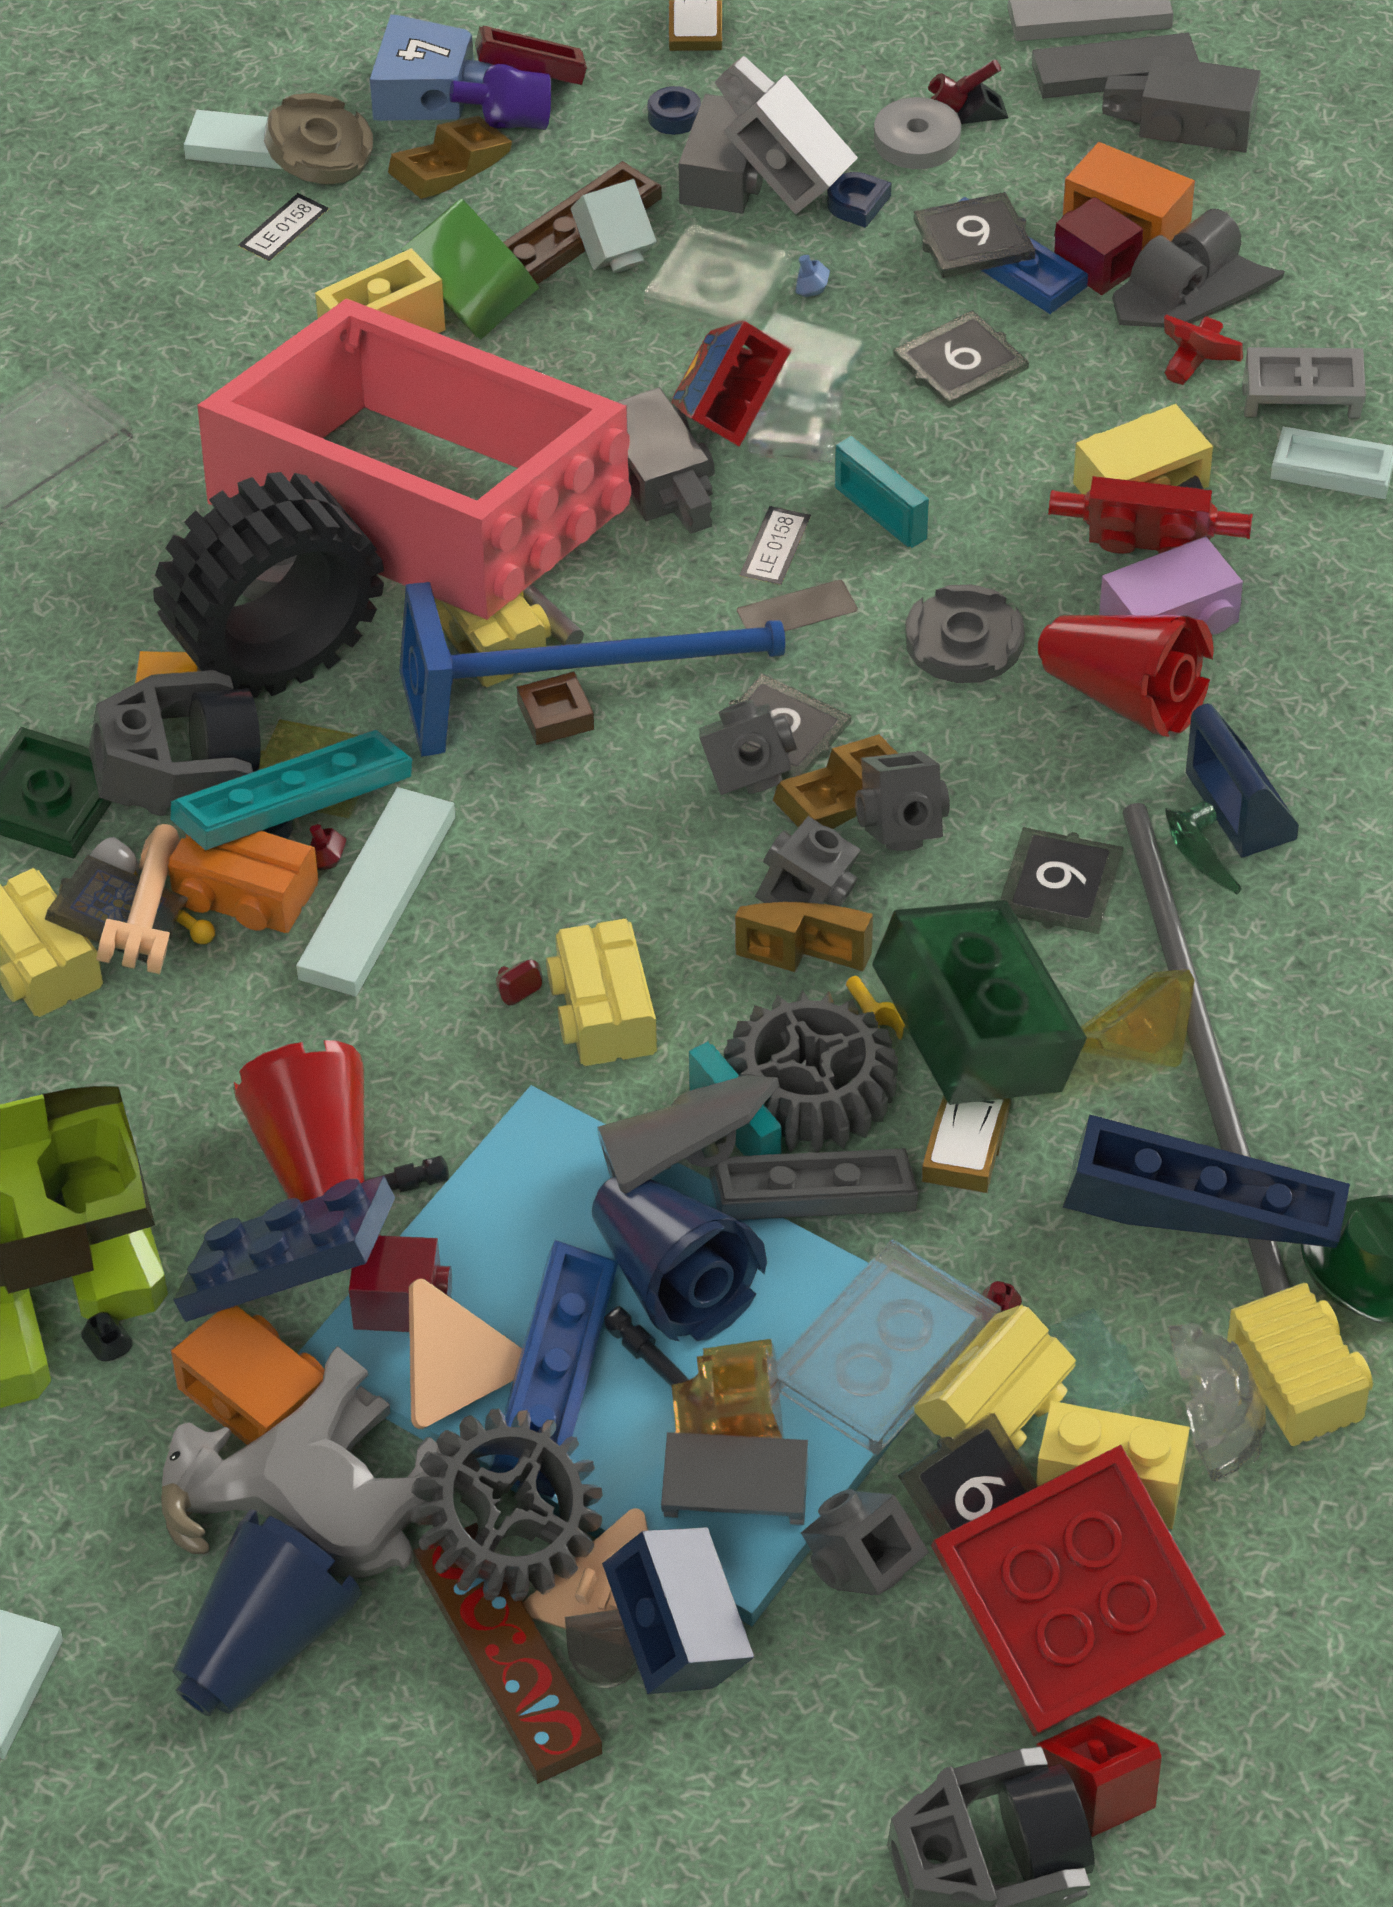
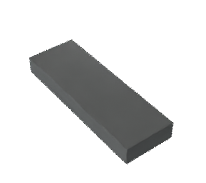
[1032,32,1199,99]
[709,1148,919,1220]

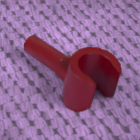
[928,59,1001,113]

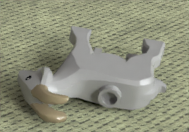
[161,1346,480,1578]

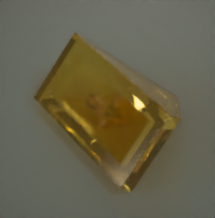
[1064,969,1195,1068]

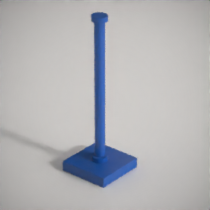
[399,582,786,757]

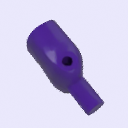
[449,64,551,130]

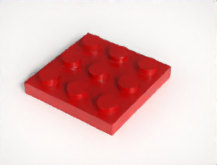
[931,1444,1226,1737]

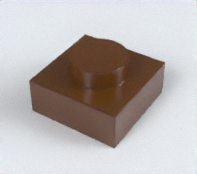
[516,671,594,745]

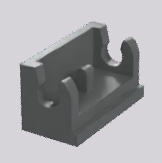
[661,1432,808,1525]

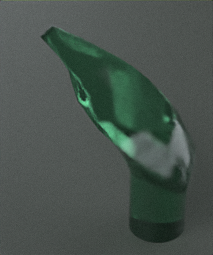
[1165,801,1242,895]

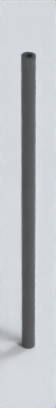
[1122,803,1290,1297]

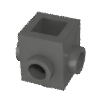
[699,700,798,795]
[855,751,950,851]
[755,816,861,907]
[801,1489,929,1595]

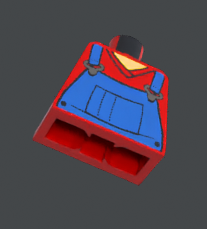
[671,320,792,447]

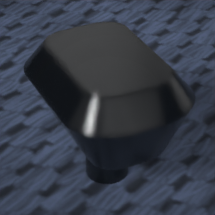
[81,1312,132,1361]

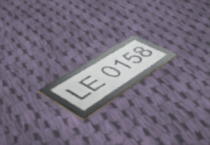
[237,193,330,261]
[739,506,811,585]

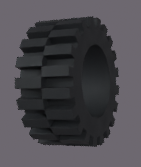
[153,472,384,698]

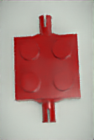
[1048,476,1253,554]

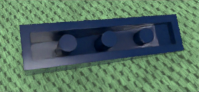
[1063,1115,1350,1248]

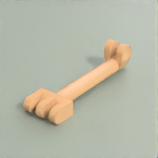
[96,824,180,974]

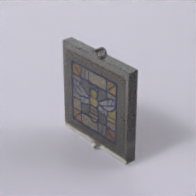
[45,855,188,963]

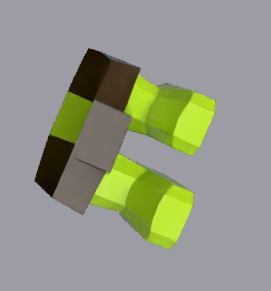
[0,1086,168,1408]

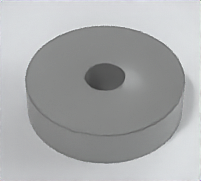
[874,97,961,169]

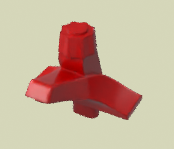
[1164,314,1243,385]

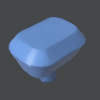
[795,255,830,297]

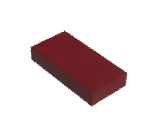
[475,25,587,85]

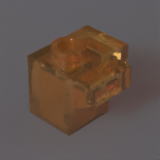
[672,1339,784,1439]

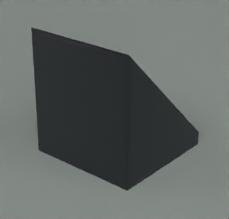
[957,83,1009,124]

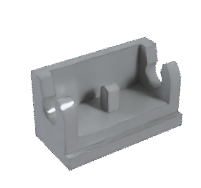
[1242,347,1366,418]

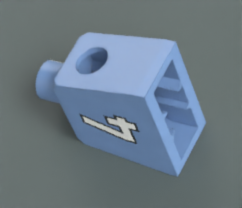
[370,14,493,121]

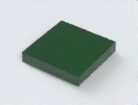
[0,727,112,859]

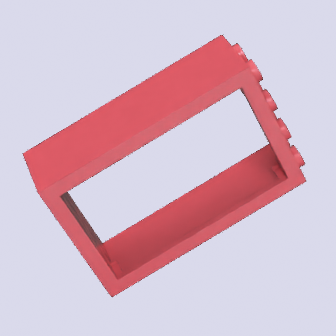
[197,298,631,620]

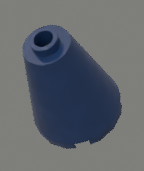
[592,1176,767,1341]
[172,1509,362,1716]

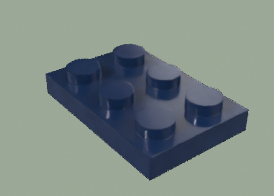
[173,1175,395,1322]

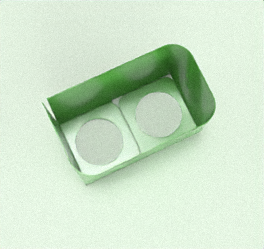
[401,198,539,340]

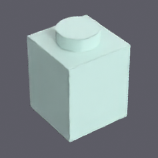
[570,179,657,273]

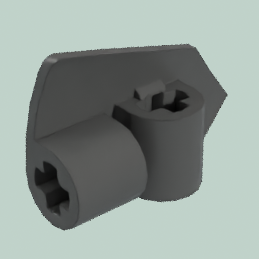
[1112,209,1285,327]
[597,1075,780,1193]

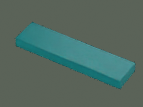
[170,730,412,850]

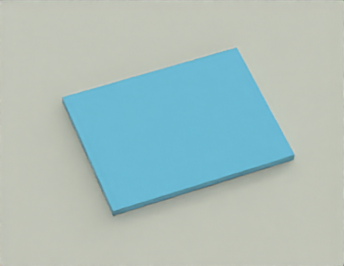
[297,1085,976,1626]

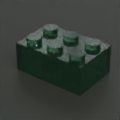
[872,900,1087,1105]

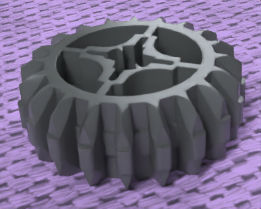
[724,989,898,1153]
[411,1408,603,1601]

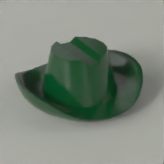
[1301,1195,1393,1323]

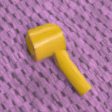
[846,976,906,1040]

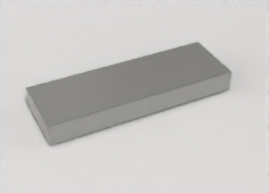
[1007,0,1173,41]

